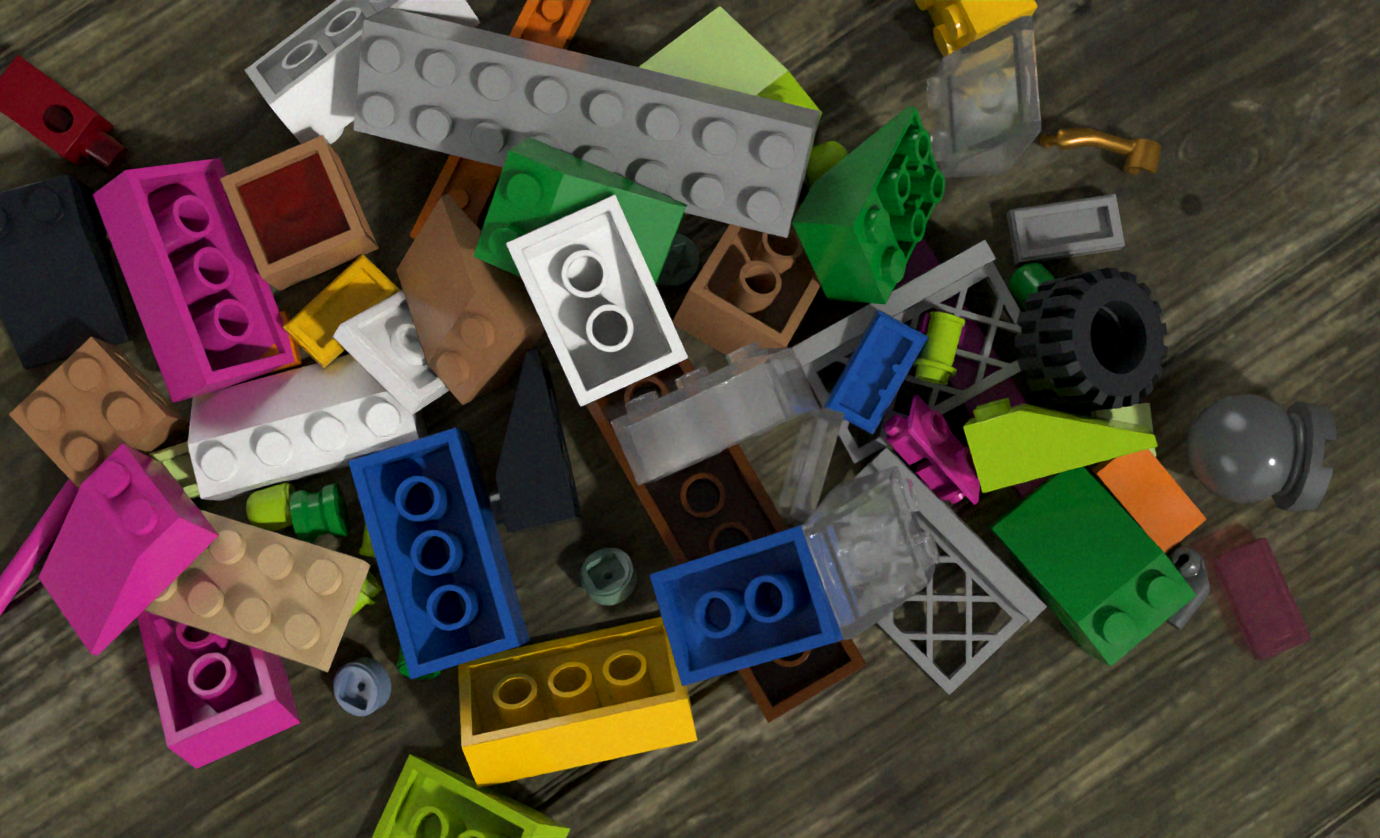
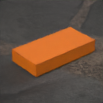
[1091,449,1207,554]

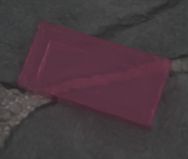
[1210,538,1312,661]

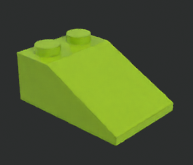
[639,6,822,131]
[963,398,1158,493]
[372,754,570,838]

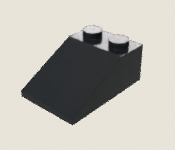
[0,174,132,370]
[489,349,584,534]

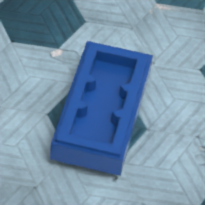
[824,309,928,434]

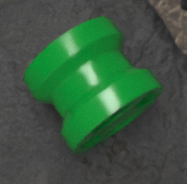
[290,483,350,544]

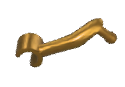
[1040,127,1162,175]

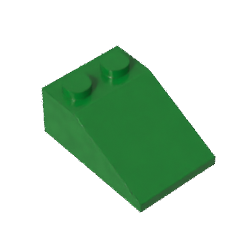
[473,137,687,285]
[988,467,1196,667]

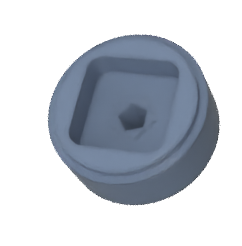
[333,657,391,716]

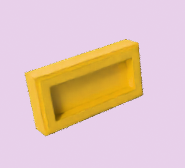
[283,254,401,369]

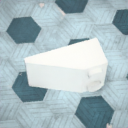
[506,195,688,407]

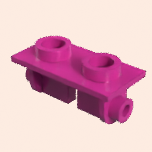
[883,394,980,505]

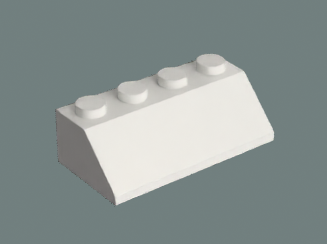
[245,0,481,144]
[188,354,428,501]

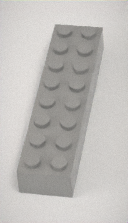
[353,7,820,238]

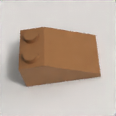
[396,194,545,405]
[672,203,821,379]

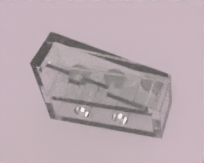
[610,342,820,486]

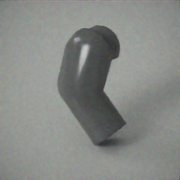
[1165,546,1210,631]

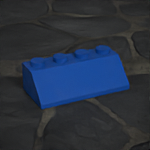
[348,428,530,679]

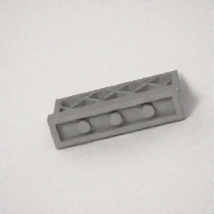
[789,240,1022,464]
[808,446,1047,695]

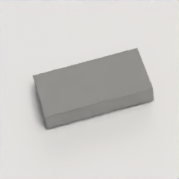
[1006,194,1125,266]

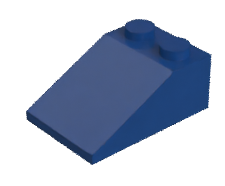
[650,521,862,686]

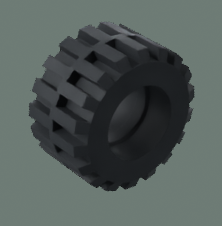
[1015,267,1168,412]

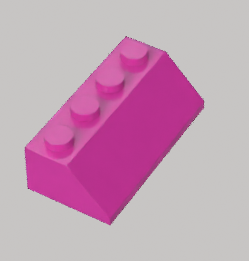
[93,158,295,403]

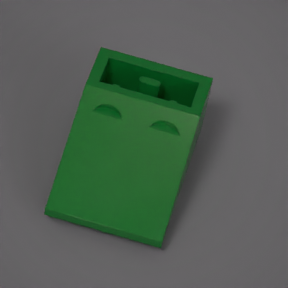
[792,106,945,305]

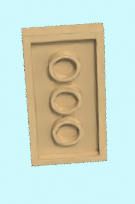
[144,509,371,672]

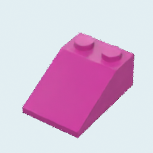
[38,443,219,656]
[137,611,301,769]

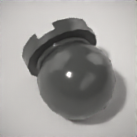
[1186,394,1337,512]

